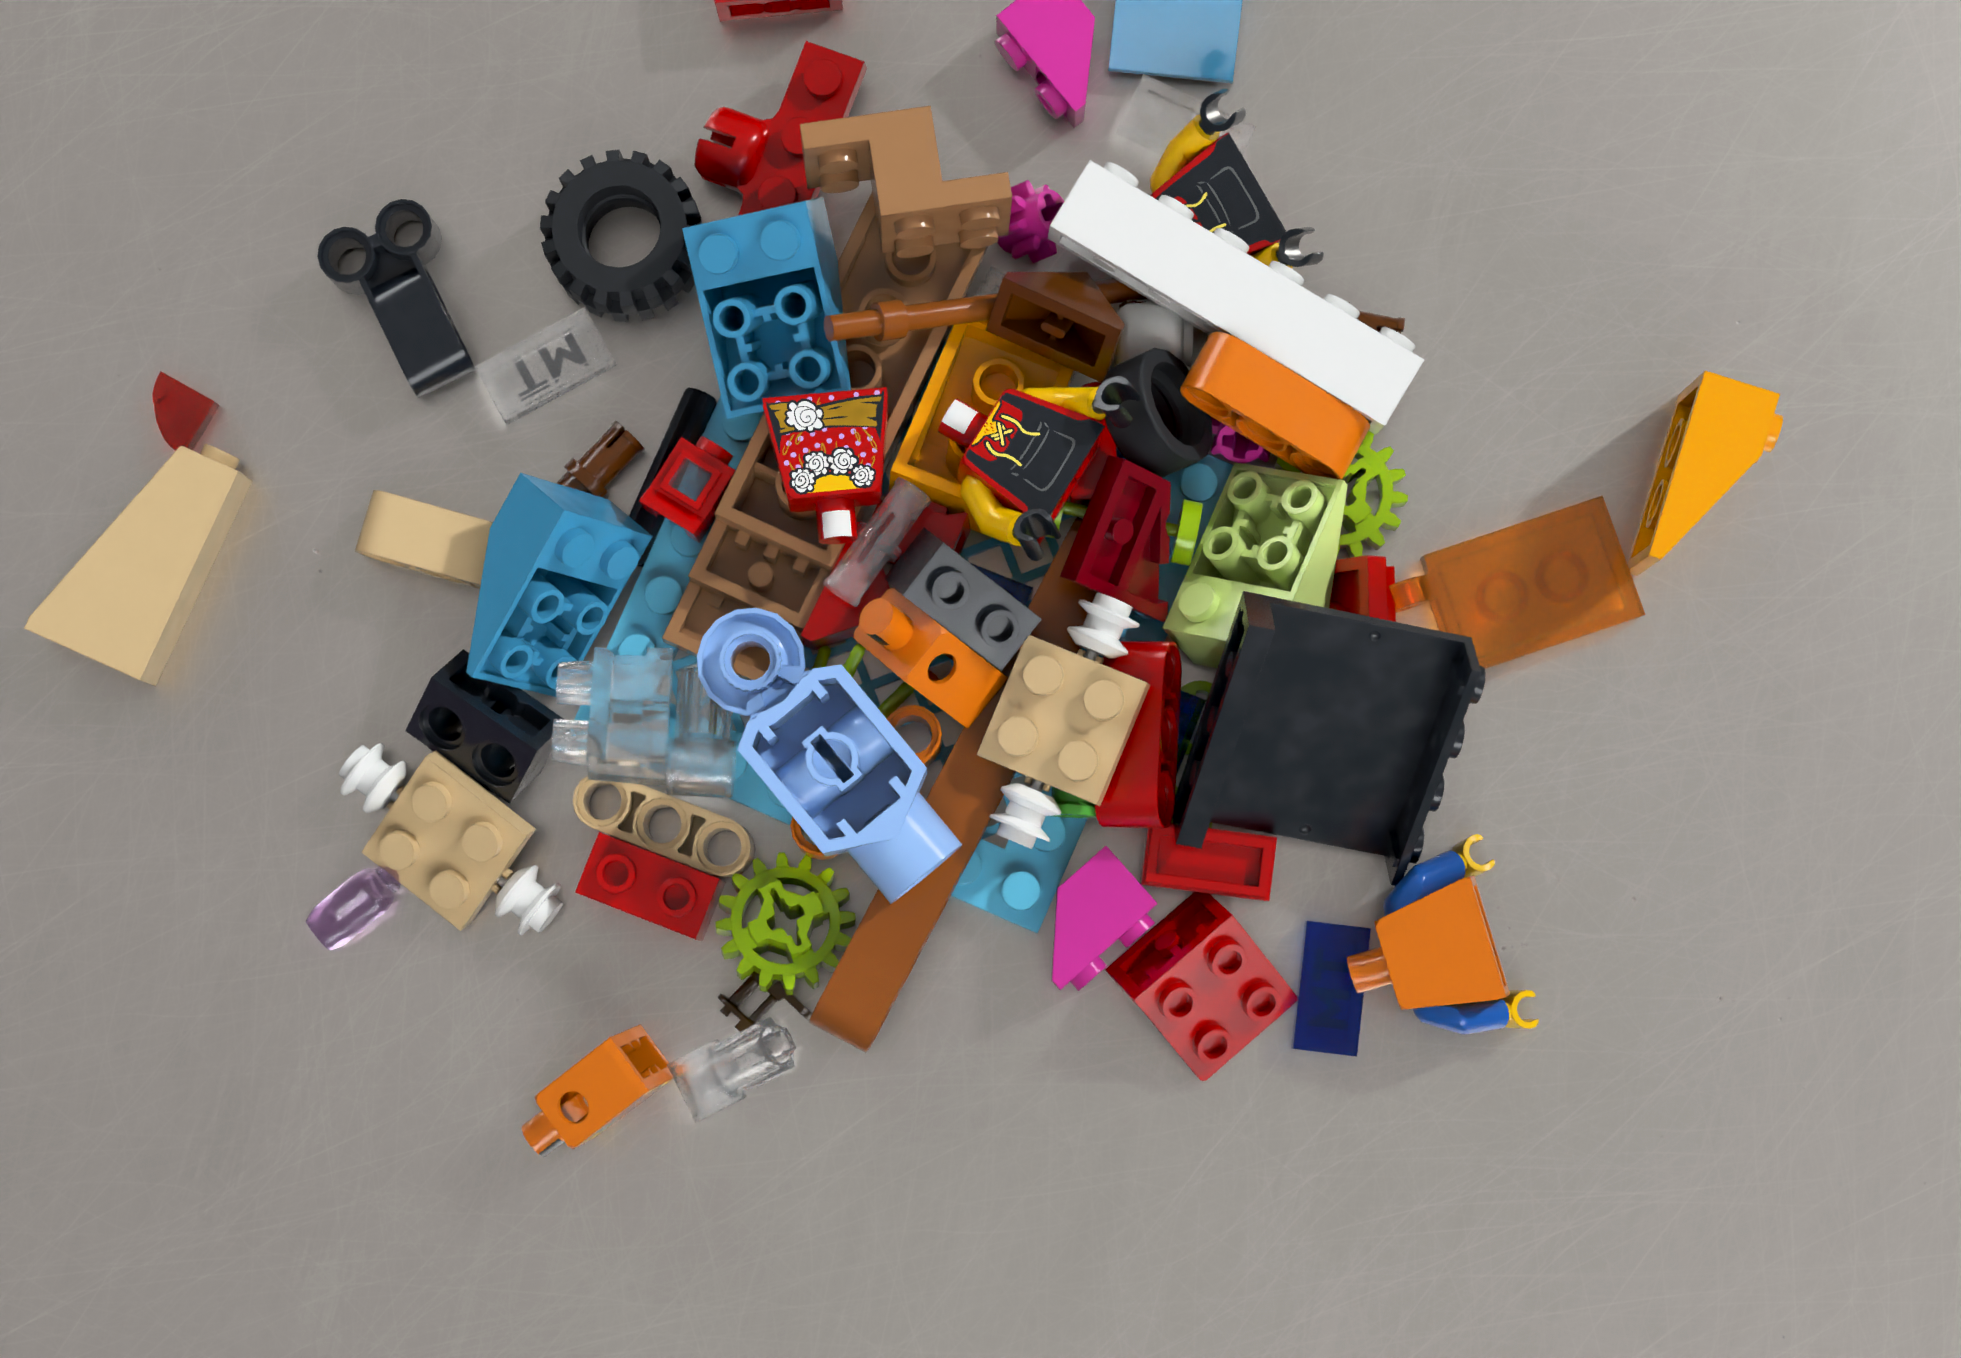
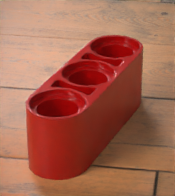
[1095,641,1182,829]

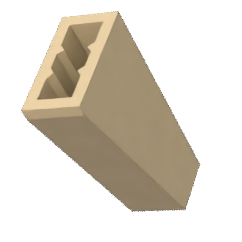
[24,444,252,686]

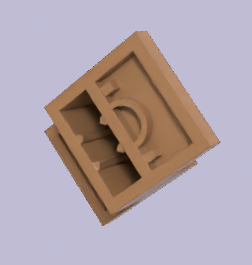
[800,105,1012,258]

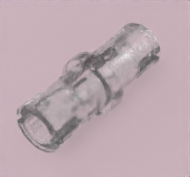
[823,477,932,607]

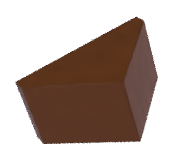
[985,272,1125,383]

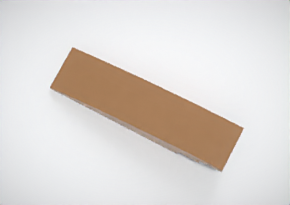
[662,192,988,680]

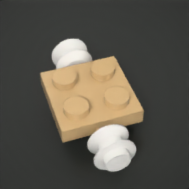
[977,592,1150,849]
[339,743,563,935]

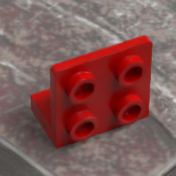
[1105,892,1297,1081]

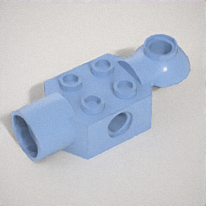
[697,607,962,904]

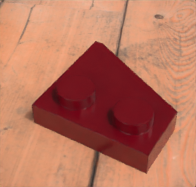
[1060,455,1171,622]

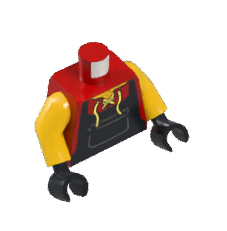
[1150,89,1324,269]
[938,376,1141,561]

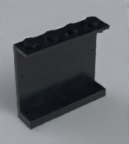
[1173,591,1486,886]

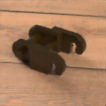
[718,971,812,1061]

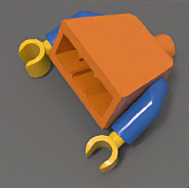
[1347,834,1539,1035]

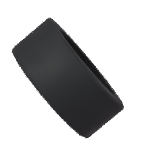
[1102,348,1212,478]

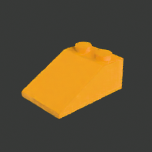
[888,320,1074,543]
[1625,371,1783,576]

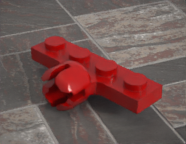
[694,41,867,215]

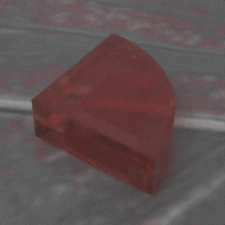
[152,371,220,451]

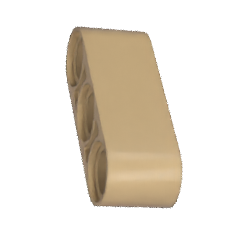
[355,490,493,589]
[573,771,756,879]

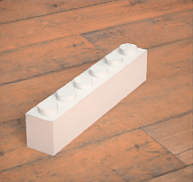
[1048,160,1424,435]

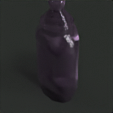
[306,866,401,951]

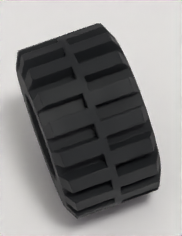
[540,150,702,322]

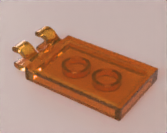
[1389,495,1646,670]

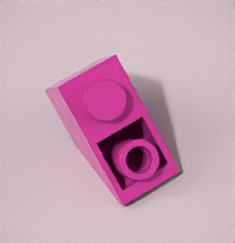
[994,0,1095,128]
[1051,846,1158,991]

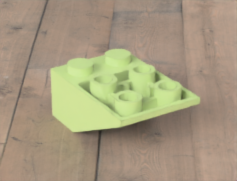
[1162,462,1348,668]

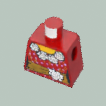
[762,387,888,544]

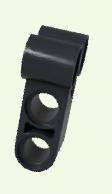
[317,199,476,398]

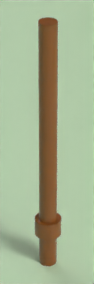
[824,278,1148,342]

